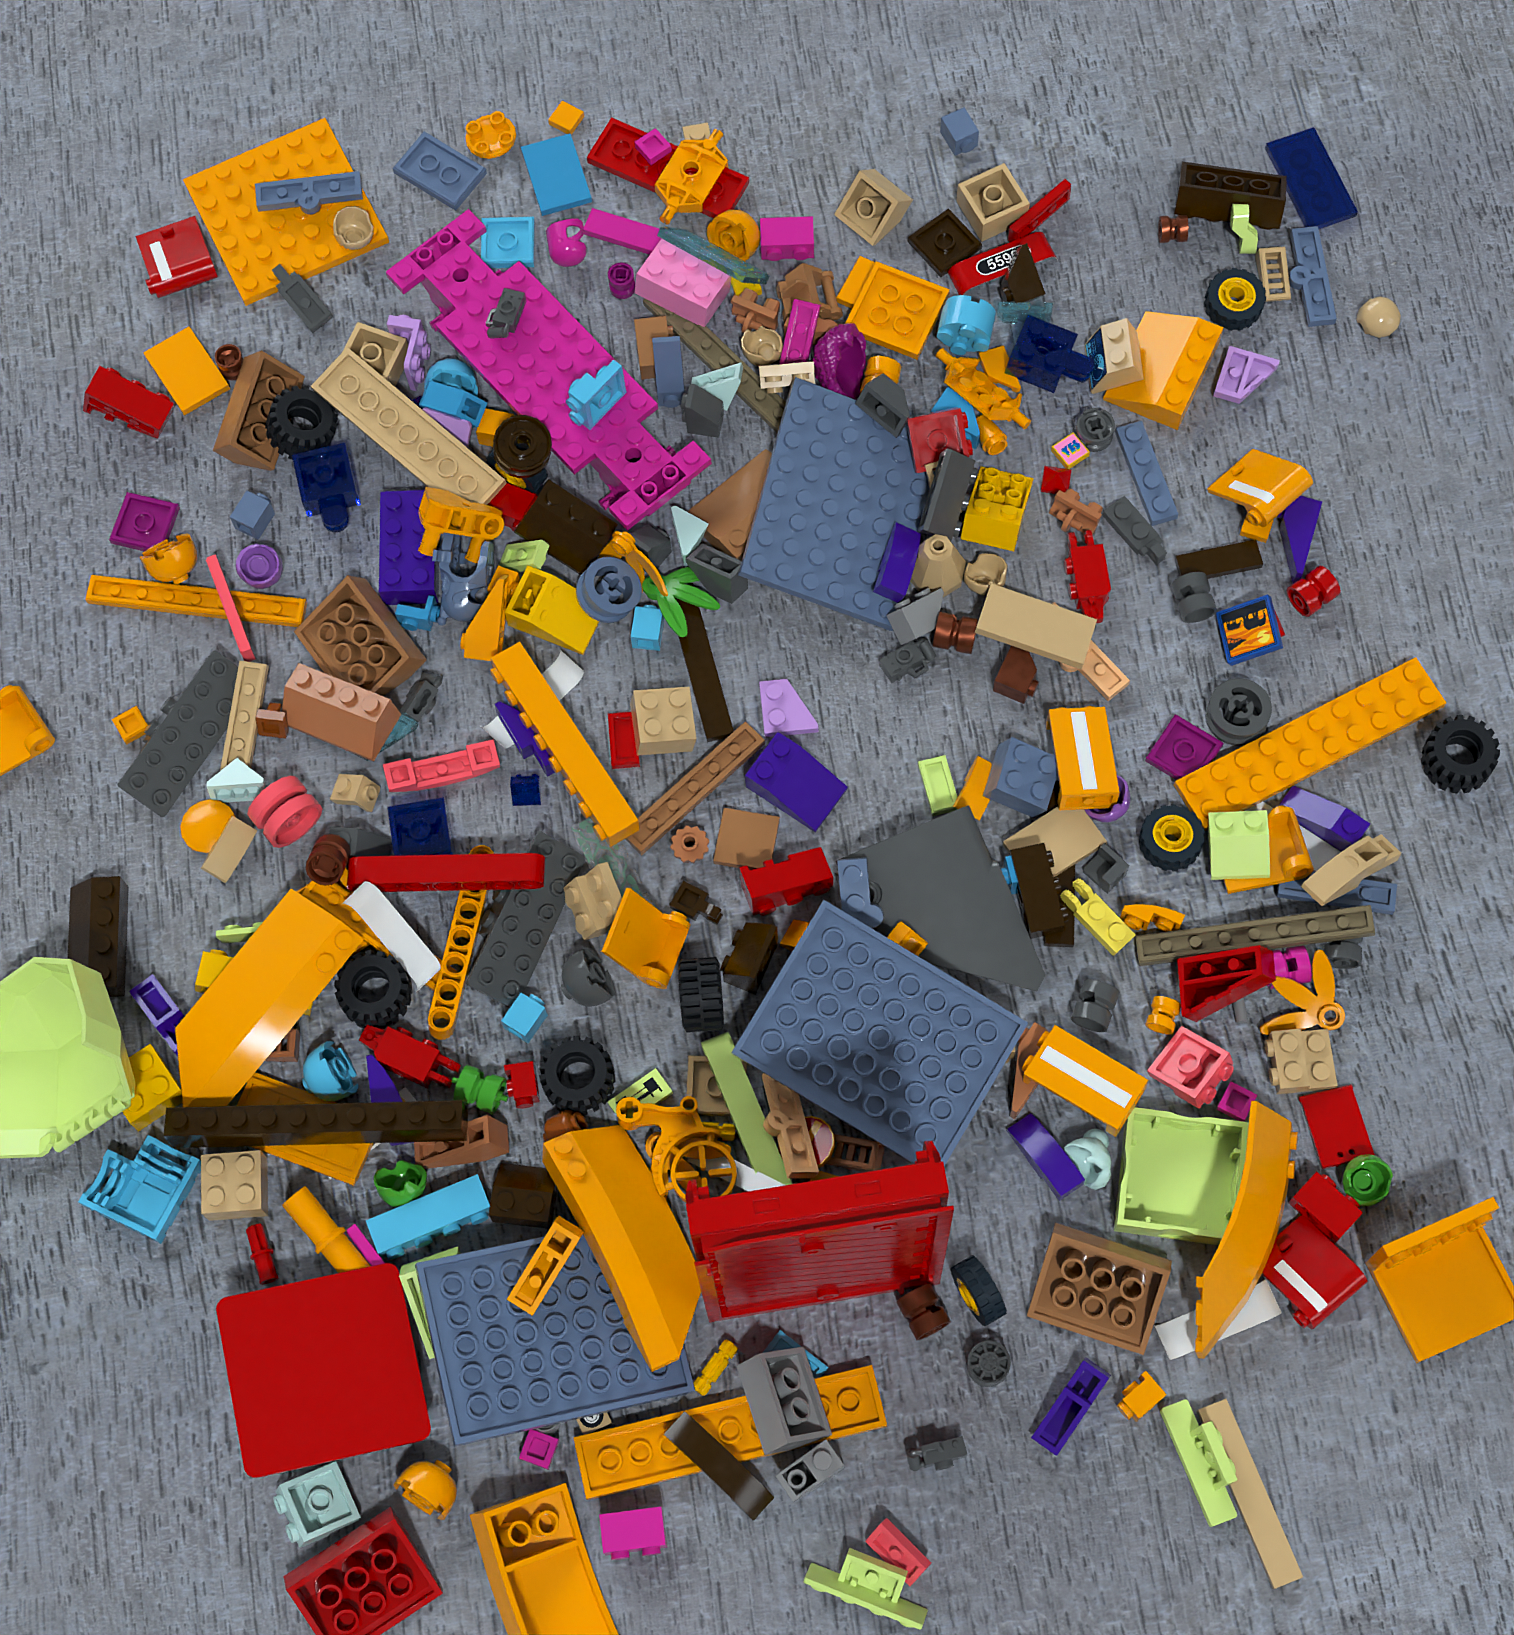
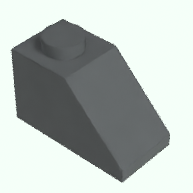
[855,373,910,438]
[629,525,672,572]
[686,543,748,604]
[329,827,392,866]

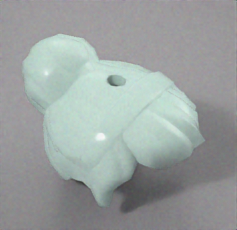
[1064,1128,1111,1190]

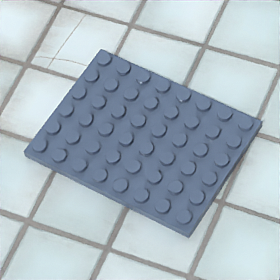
[738,377,935,631]
[731,900,1028,1166]
[415,1235,695,1447]

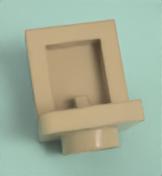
[330,774,380,812]

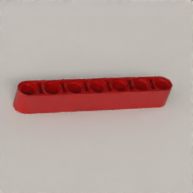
[347,853,545,892]

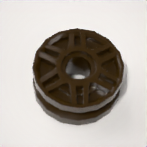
[493,415,552,478]

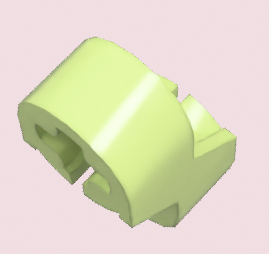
[1230,204,1258,254]

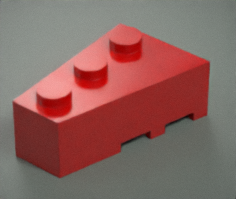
[83,365,174,439]
[739,847,833,916]
[1177,945,1276,1022]

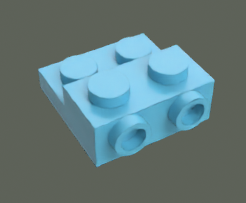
[566,360,627,430]

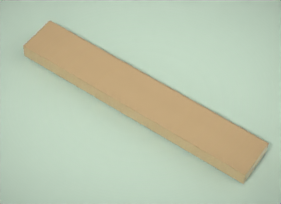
[1197,1399,1303,1589]

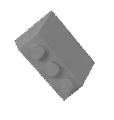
[737,1346,832,1455]

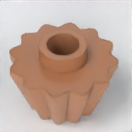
[670,825,710,864]

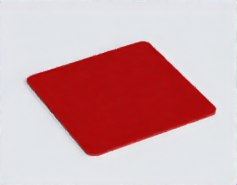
[216,1263,431,1478]

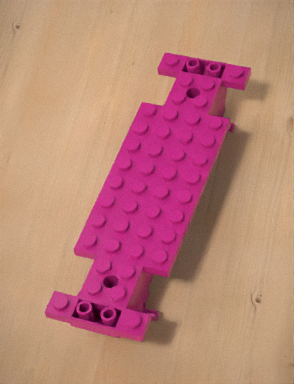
[386,209,712,531]

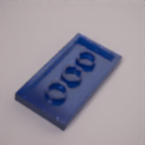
[1265,127,1358,229]

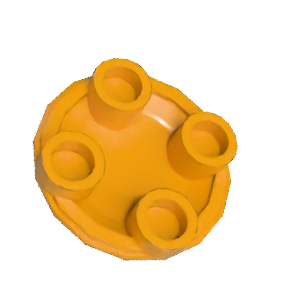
[465,111,516,159]
[180,799,236,853]

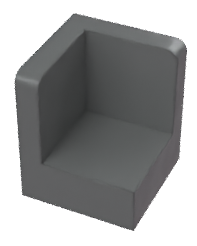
[1083,843,1130,894]

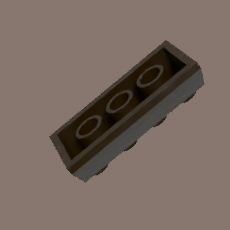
[1174,161,1287,230]
[68,876,129,997]

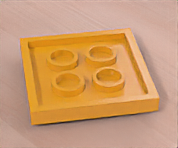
[845,261,950,360]

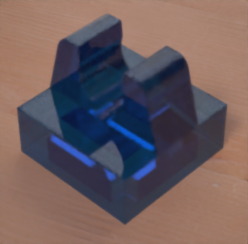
[510,774,542,806]

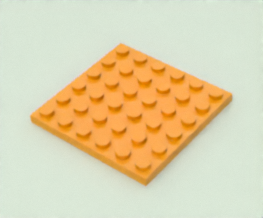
[183,118,389,306]

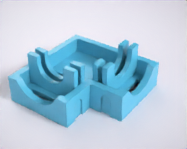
[78,1135,201,1244]

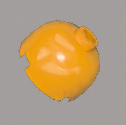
[707,210,760,265]
[140,534,197,584]
[394,1460,457,1520]

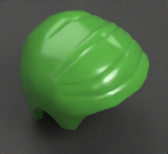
[1343,1154,1393,1206]
[374,1160,427,1208]

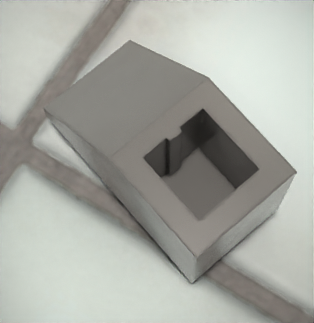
[886,588,944,645]
[775,1440,844,1502]

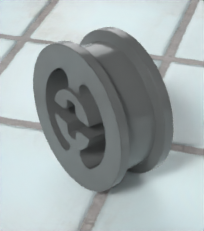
[1206,678,1272,745]

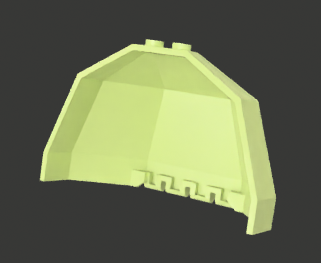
[0,957,135,1159]

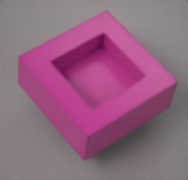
[635,128,672,165]
[1216,1081,1257,1122]
[519,1430,560,1470]

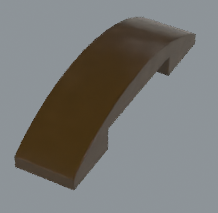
[663,1411,774,1521]

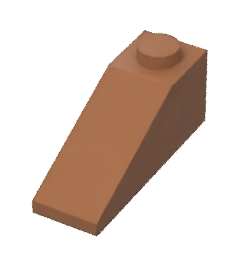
[1010,1022,1050,1120]
[414,1115,509,1169]

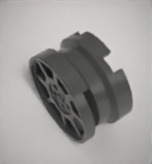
[1075,408,1115,452]
[967,1340,1011,1387]

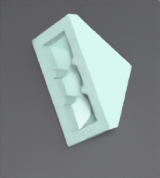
[691,363,743,411]
[671,506,709,567]
[207,758,266,803]

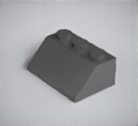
[917,448,978,541]

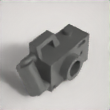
[486,288,527,339]
[879,639,936,683]
[399,672,442,723]
[907,1436,968,1471]

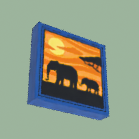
[1216,594,1283,666]

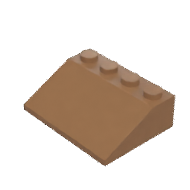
[687,449,772,561]
[294,575,427,696]
[1027,1222,1172,1355]

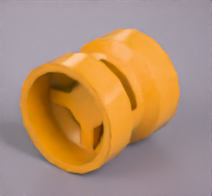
[1145,996,1181,1035]

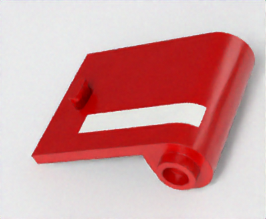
[135,216,218,298]
[1262,1214,1367,1329]

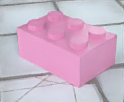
[635,237,732,327]

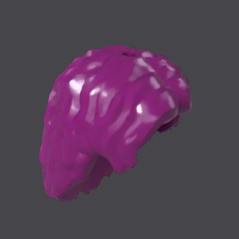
[813,323,866,400]

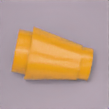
[976,415,1008,455]

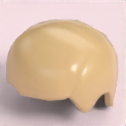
[333,206,373,250]
[1356,297,1401,338]
[741,326,783,367]
[964,553,1008,596]

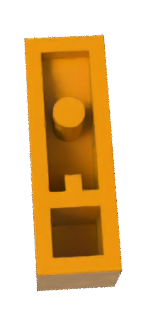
[460,575,509,661]
[506,1216,585,1316]

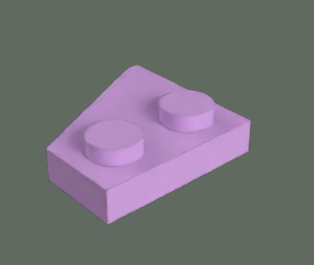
[1213,346,1280,404]
[759,679,819,737]

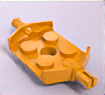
[655,129,728,225]
[936,348,1031,430]

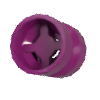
[608,262,635,299]

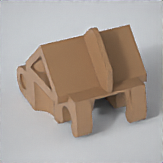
[776,263,843,324]

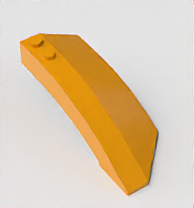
[542,1125,701,1372]

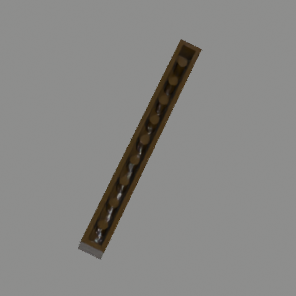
[163,1100,468,1148]

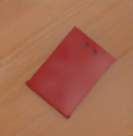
[1298,1085,1375,1169]

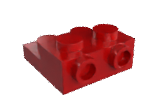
[906,407,973,473]

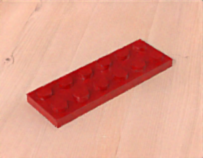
[587,117,749,218]

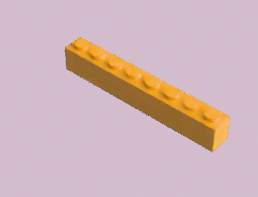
[490,642,639,847]

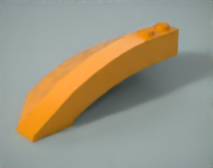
[175,889,364,1107]
[1195,1101,1298,1359]
[470,1483,619,1635]

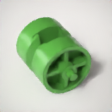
[452,1065,509,1115]

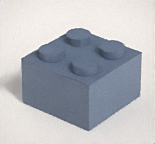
[983,737,1058,818]

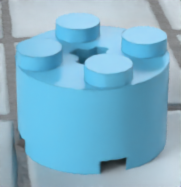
[937,295,996,355]

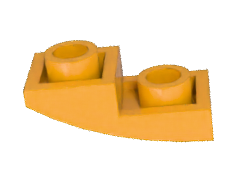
[953,756,992,821]
[1120,904,1185,932]

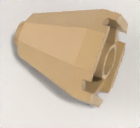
[910,534,966,597]

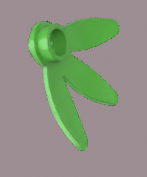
[642,567,720,637]

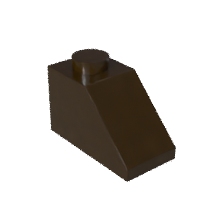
[1000,243,1046,309]

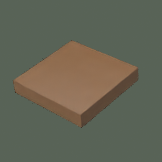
[713,808,780,870]

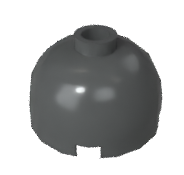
[561,947,616,1007]

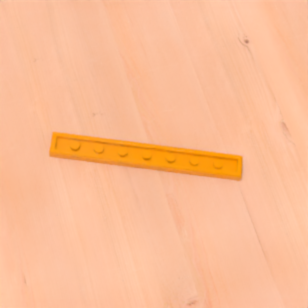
[85,575,307,627]

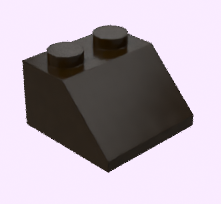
[720,922,778,995]
[489,1163,558,1229]

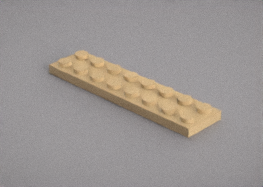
[311,347,507,505]

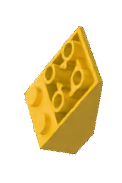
[961,466,1034,551]
[504,565,600,655]

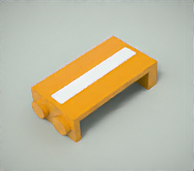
[1046,706,1120,811]
[1021,1025,1148,1137]

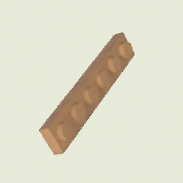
[625,721,765,856]

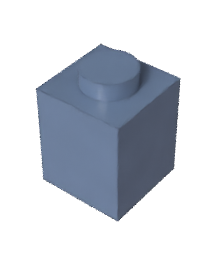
[940,107,979,156]
[230,491,275,540]

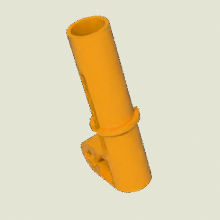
[282,1186,370,1273]

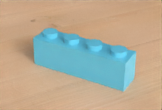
[366,1174,490,1260]

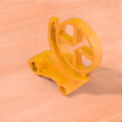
[616,1096,737,1203]

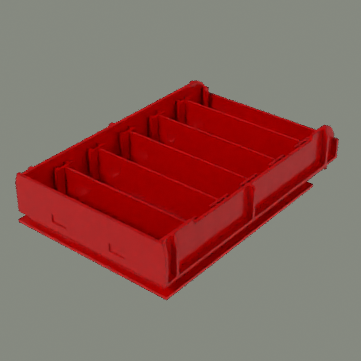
[685,1141,954,1323]

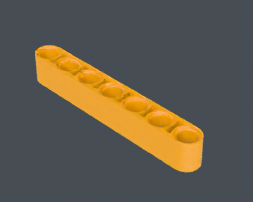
[428,845,494,1040]

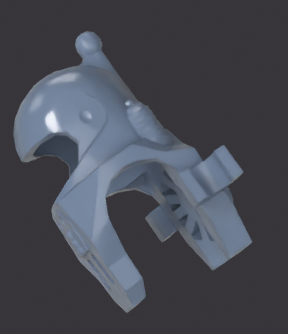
[432,533,494,626]

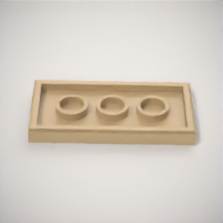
[975,583,1097,669]

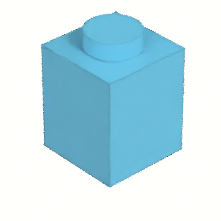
[631,605,665,651]
[501,993,548,1043]

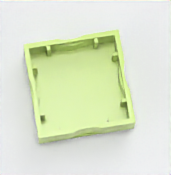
[1114,1107,1249,1245]

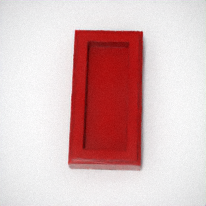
[608,712,640,769]

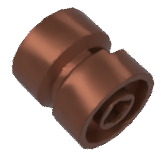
[933,612,978,654]
[305,834,351,886]
[896,1283,951,1341]

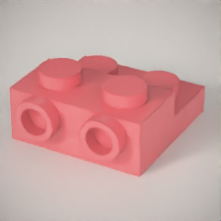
[1147,1026,1234,1109]

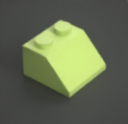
[1207,810,1270,880]

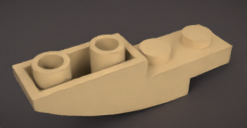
[1301,834,1402,906]

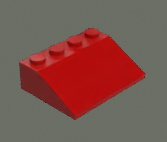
[283,1506,443,1635]

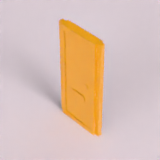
[237,1072,373,1186]

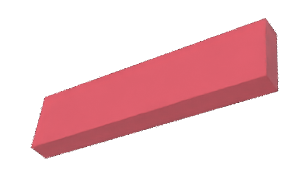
[206,554,256,662]

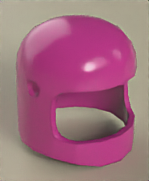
[546,218,587,267]

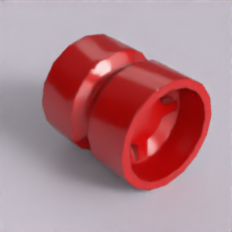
[1286,565,1341,617]

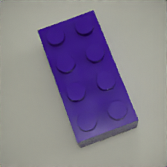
[379,490,439,605]

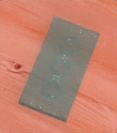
[657,227,770,284]

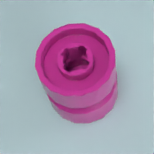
[1266,945,1312,989]

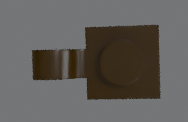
[669,881,723,925]

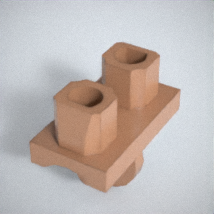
[731,288,780,333]
[1049,488,1103,534]

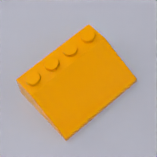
[1103,311,1224,430]

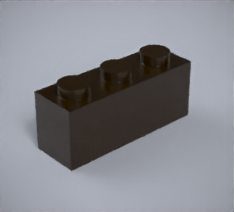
[1009,843,1068,939]

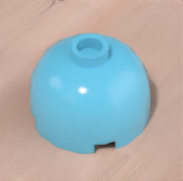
[424,358,478,397]
[302,1041,358,1101]

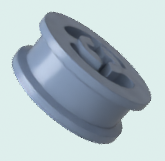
[576,557,642,623]

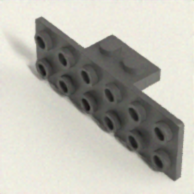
[117,650,238,817]
[466,831,586,1008]

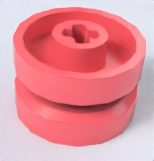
[247,776,322,848]

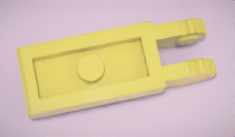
[1060,878,1136,956]

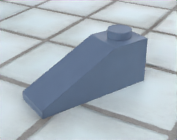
[652,336,685,408]

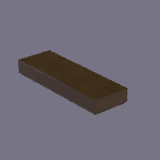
[1175,539,1263,579]

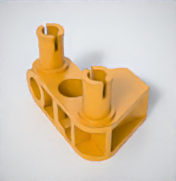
[418,487,504,564]

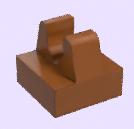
[255,702,289,739]

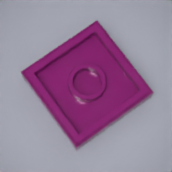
[109,492,180,551]
[1145,714,1224,780]

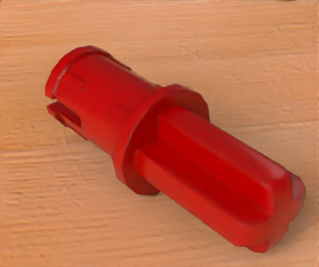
[246,1223,279,1285]

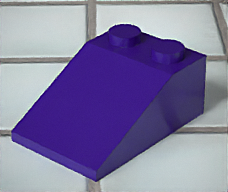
[745,732,848,833]

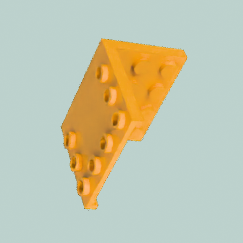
[1365,1197,1514,1364]

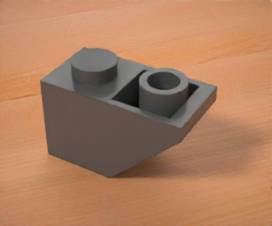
[681,383,724,438]

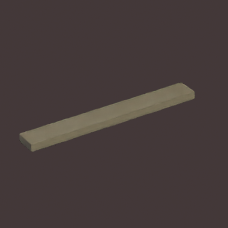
[643,299,786,434]
[1135,905,1375,966]

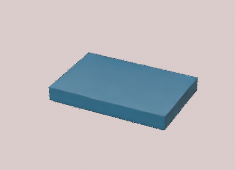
[521,133,592,216]

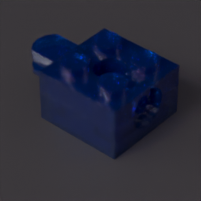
[1005,314,1094,393]
[292,442,361,533]
[387,797,455,856]

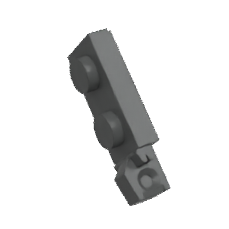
[272,264,333,333]
[1102,496,1167,565]

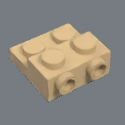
[759,361,815,394]
[563,862,622,940]
[1264,1029,1338,1094]

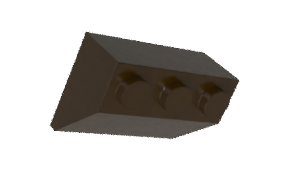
[514,479,618,575]

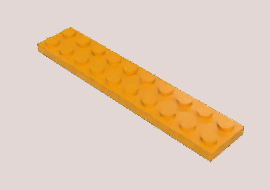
[1174,657,1446,831]
[573,1365,887,1500]

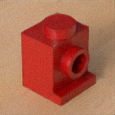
[504,1061,540,1109]

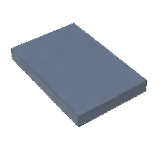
[393,131,487,211]

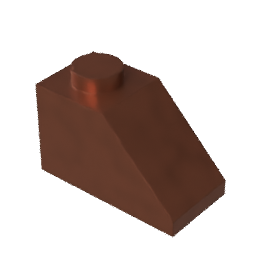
[993,646,1039,704]

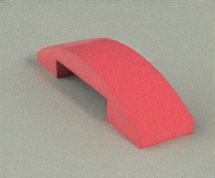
[383,739,500,792]

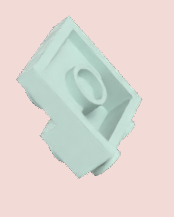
[273,1461,361,1548]

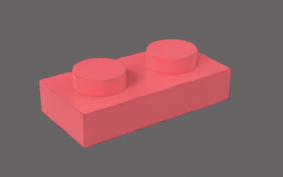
[865,1518,931,1586]

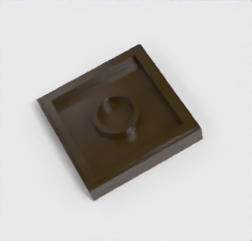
[908,208,982,277]

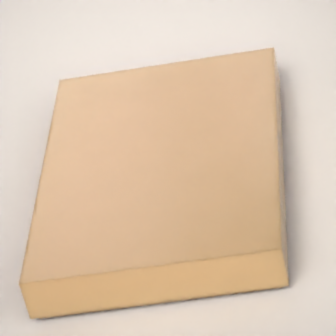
[1003,807,1107,878]

